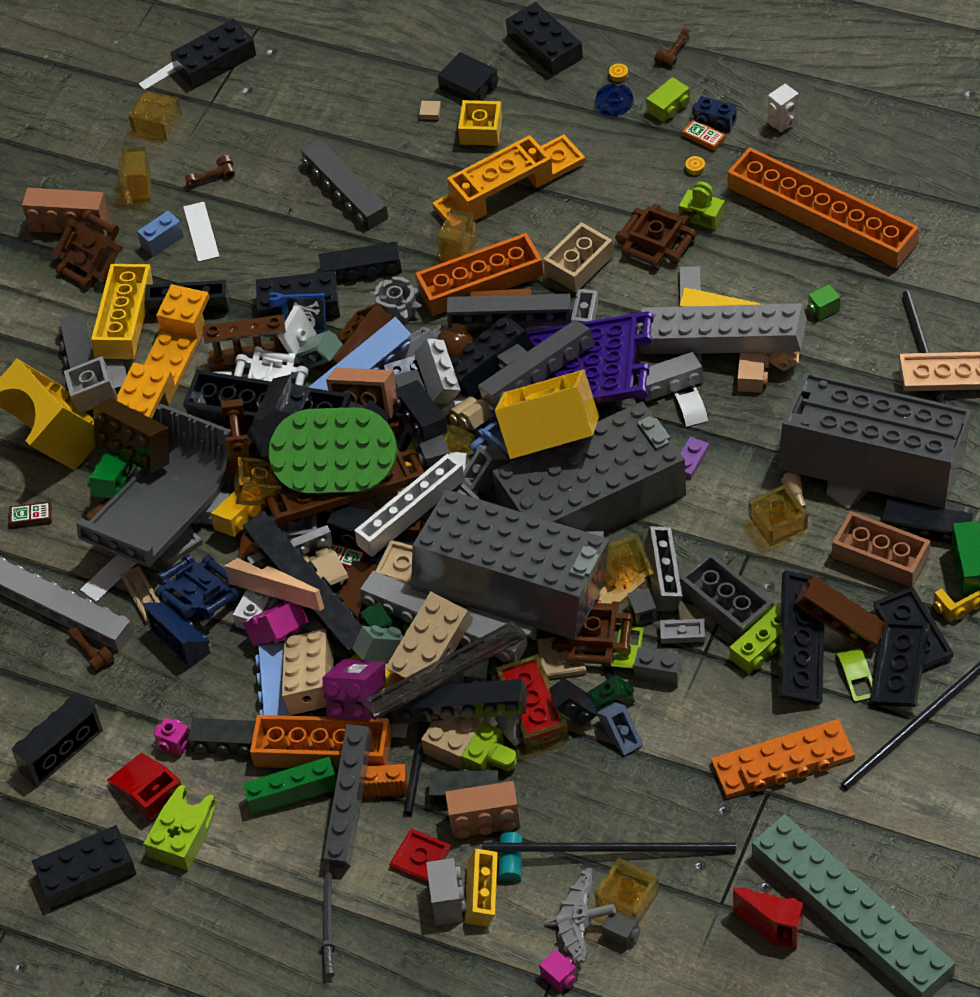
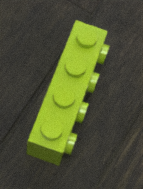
[729,601,781,674]

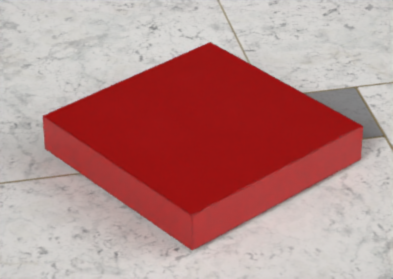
[389,828,452,884]

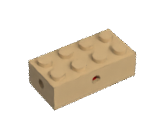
[386,591,473,687]
[282,629,334,715]

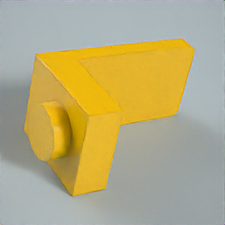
[933,589,980,623]

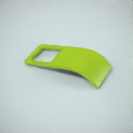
[611,625,644,669]
[836,648,874,702]

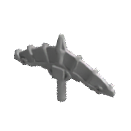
[545,868,616,963]

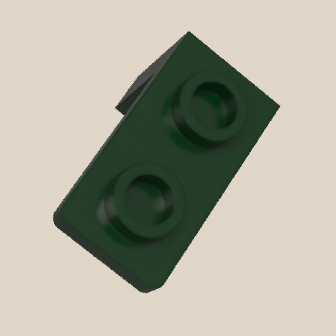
[587,675,635,710]

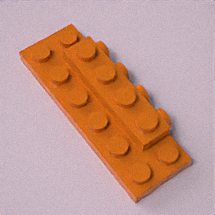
[711,719,855,799]

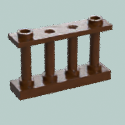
[203,314,289,372]
[221,399,251,493]

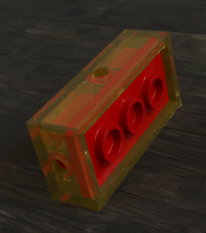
[496,654,569,753]

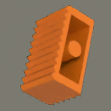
[363,764,408,798]

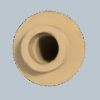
[781,472,806,509]

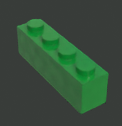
[87,451,137,499]
[243,757,337,815]

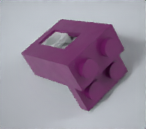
[322,659,386,720]

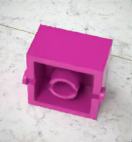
[242,600,309,646]

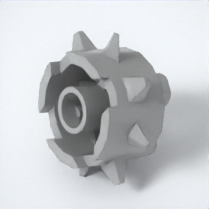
[370,277,422,324]

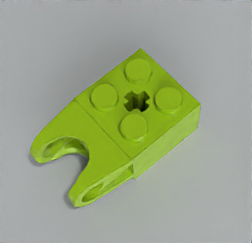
[144,785,216,871]

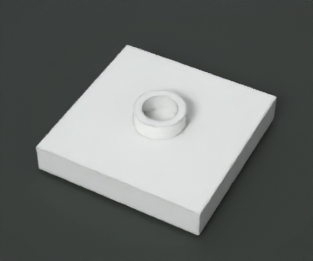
[277,306,316,364]

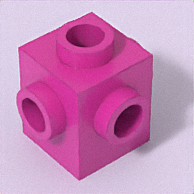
[154,717,190,755]

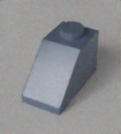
[598,702,643,755]

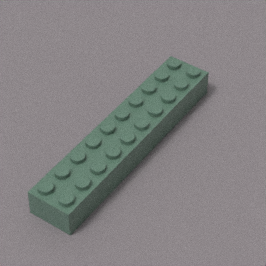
[752,814,955,997]

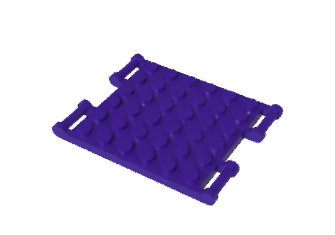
[492,311,654,422]

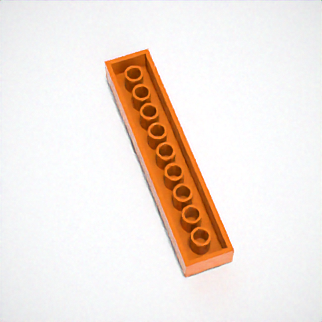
[727,147,919,269]

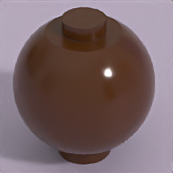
[436,323,474,357]

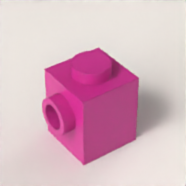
[539,949,577,993]

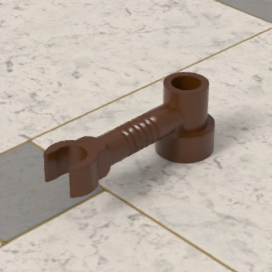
[654,27,691,67]
[185,155,235,188]
[68,626,115,671]

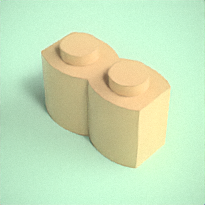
[449,397,493,430]

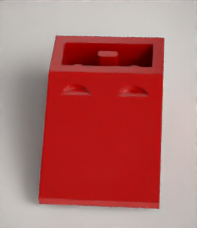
[107,752,182,822]
[733,887,803,950]

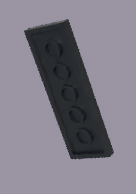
[778,570,825,706]

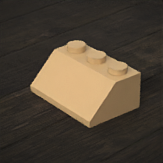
[303,547,349,585]

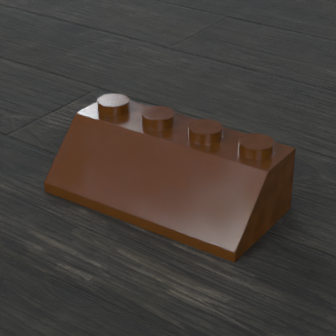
[314,303,392,373]

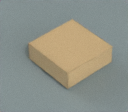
[419,101,441,120]

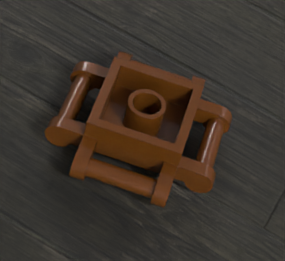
[615,203,697,269]
[51,210,124,290]
[552,601,635,667]

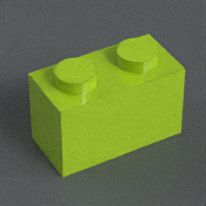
[646,77,690,123]

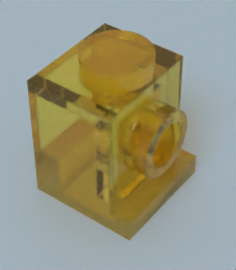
[443,424,476,452]

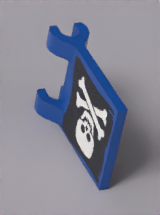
[269,293,327,336]

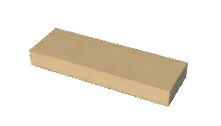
[120,566,160,624]

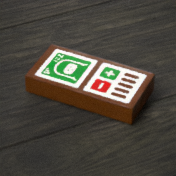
[9,501,52,527]

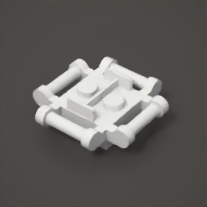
[234,346,309,386]

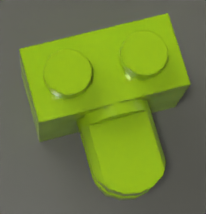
[679,182,725,230]
[461,722,517,771]

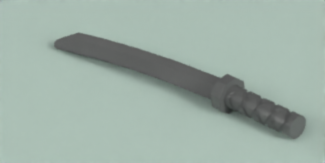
[320,862,335,978]

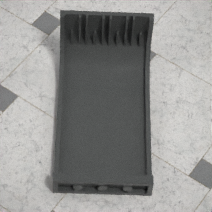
[76,404,232,567]

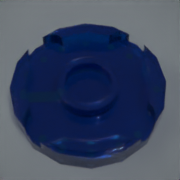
[595,83,634,116]

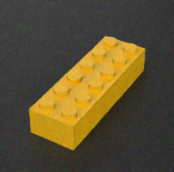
[91,264,153,360]

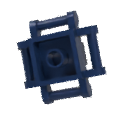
[155,554,240,619]

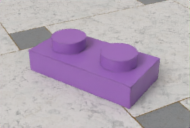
[681,437,709,479]

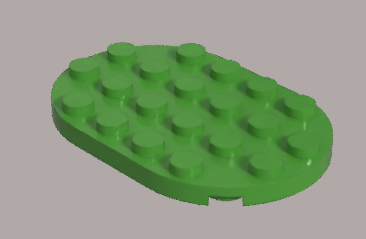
[269,407,397,495]

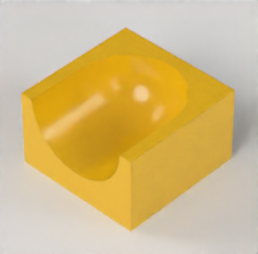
[0,359,97,471]
[495,369,599,459]

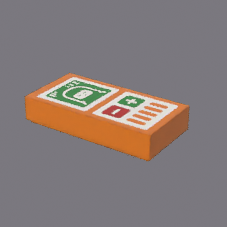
[682,119,726,151]

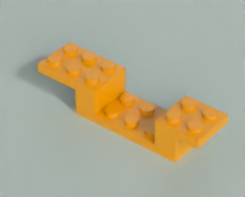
[432,134,586,232]
[116,284,210,419]

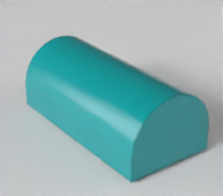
[498,832,523,881]

